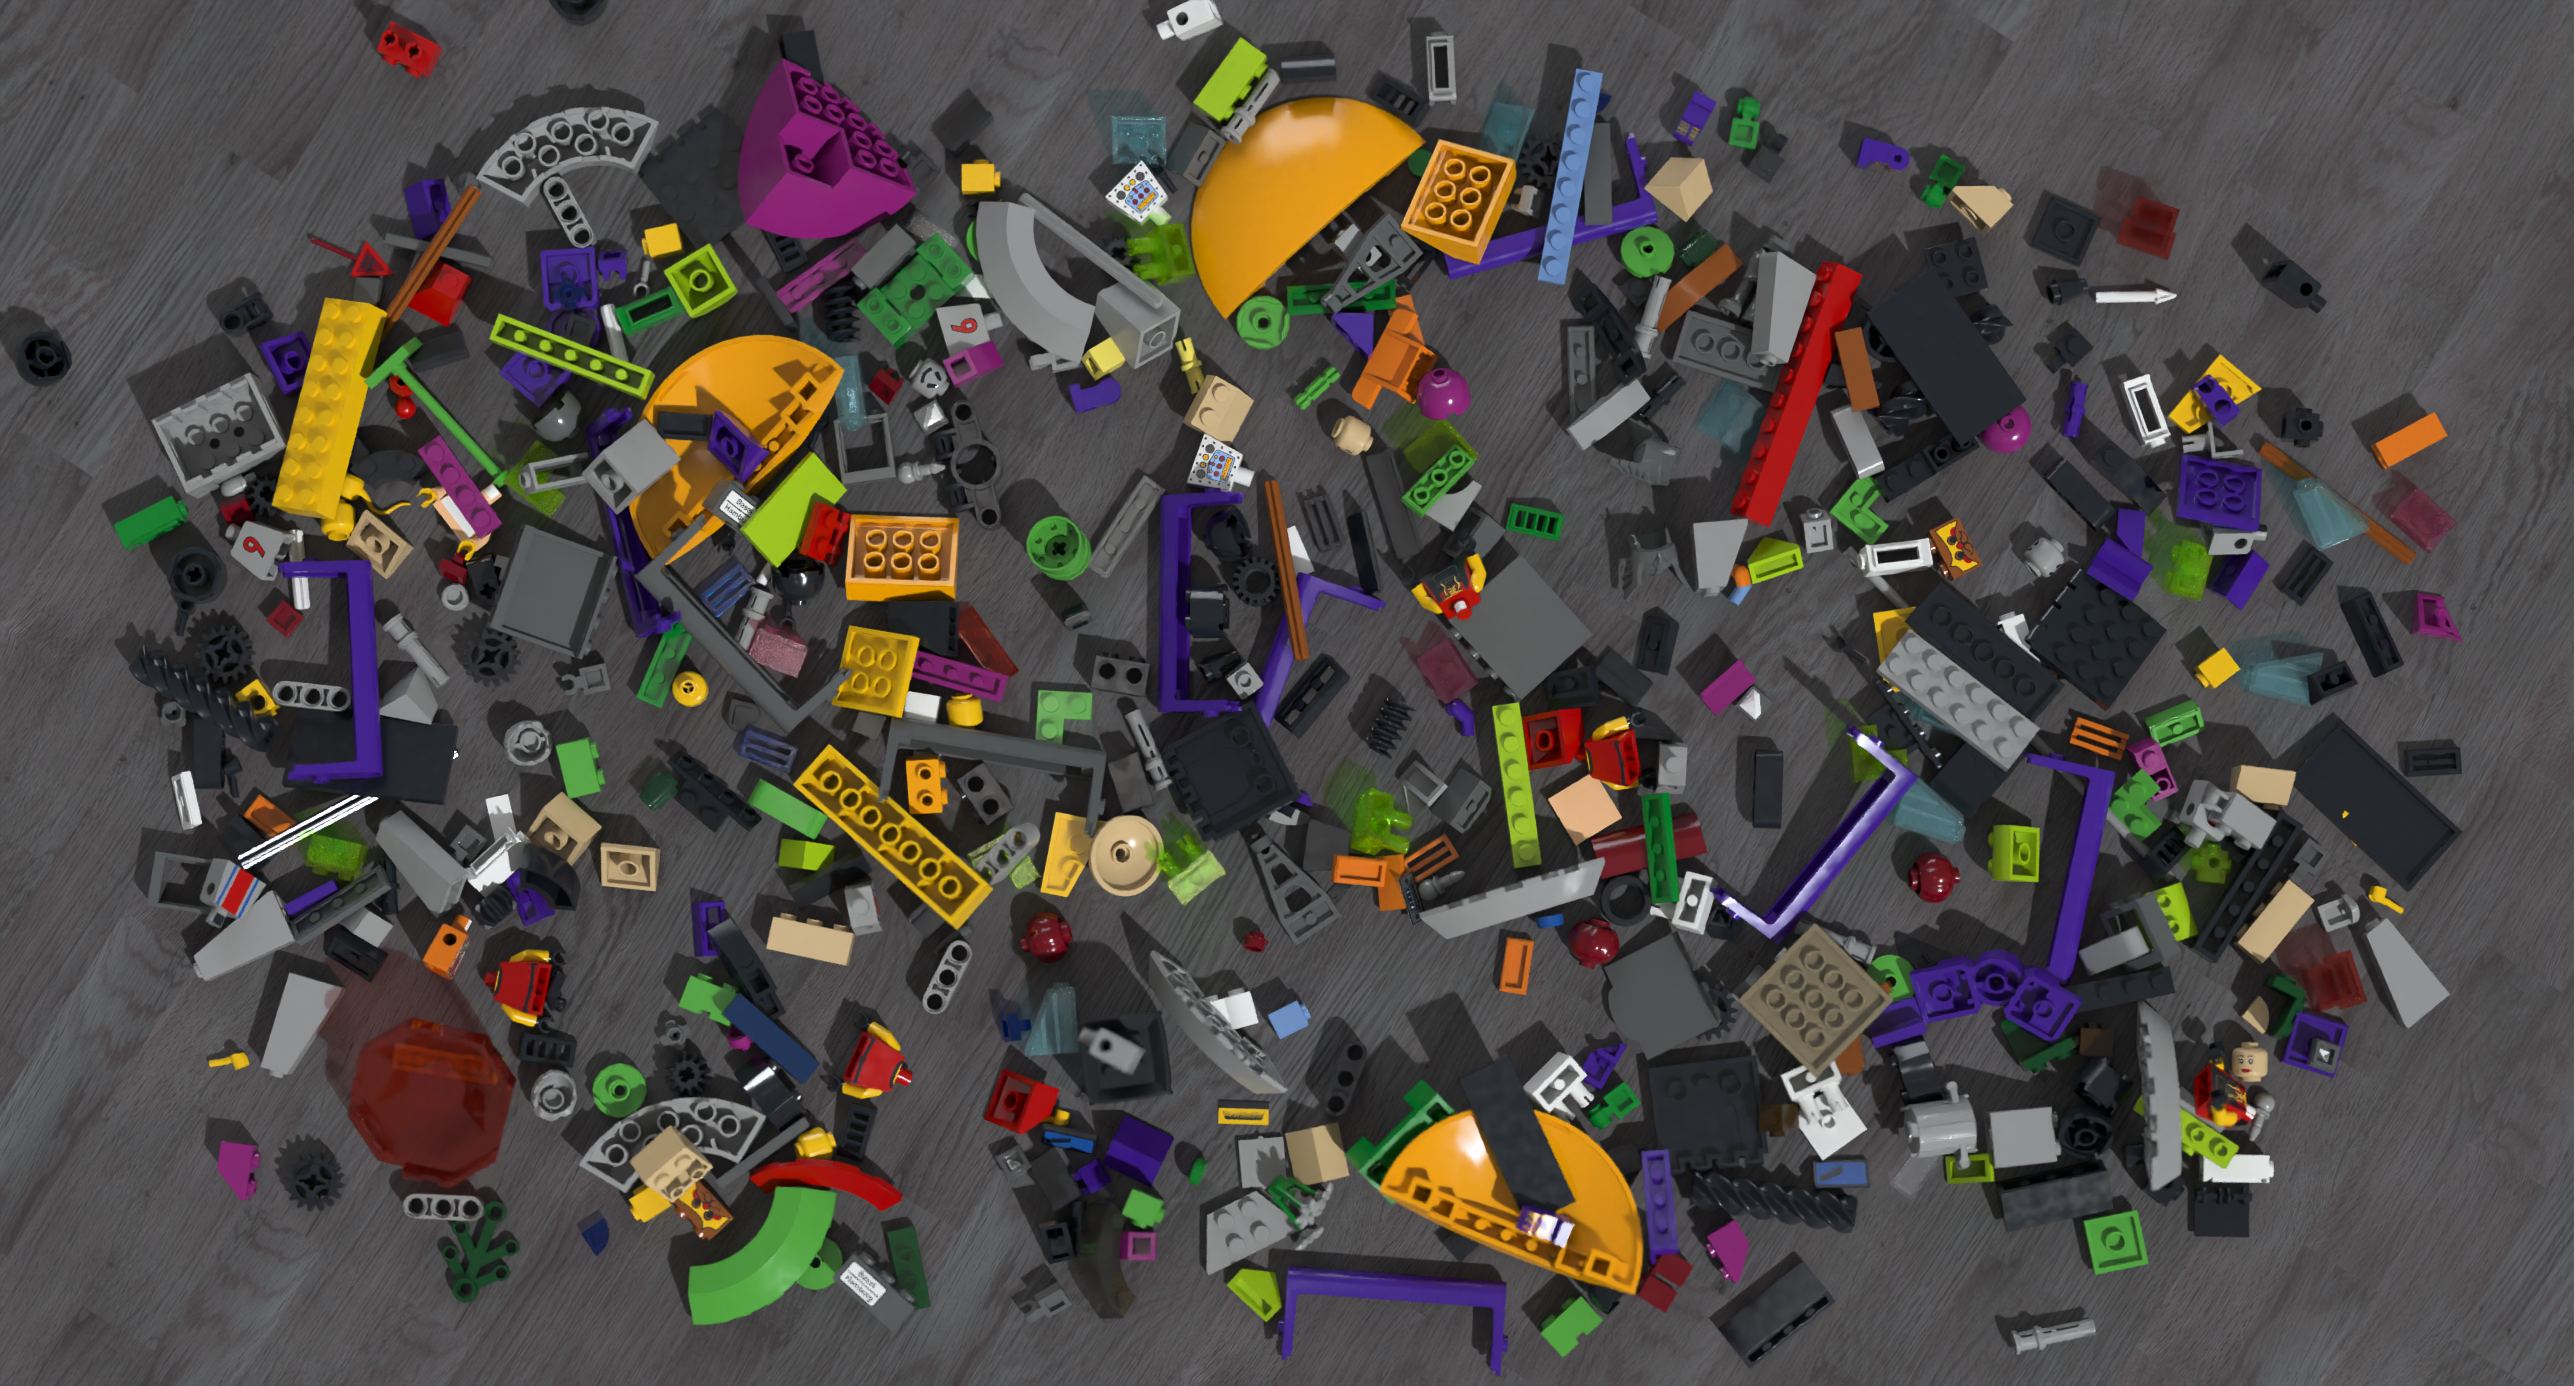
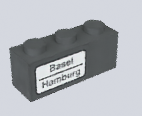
[702,479,764,544]
[832,1250,918,1332]

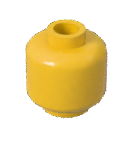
[321,499,356,541]
[672,671,709,707]
[946,692,983,730]
[793,1127,836,1160]

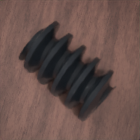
[824,285,861,343]
[1363,698,1416,759]

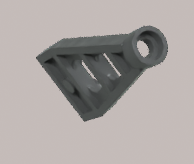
[1320,213,1423,314]
[1250,834,1341,945]

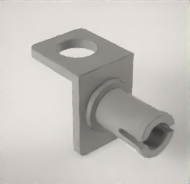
[2182,421,2244,459]

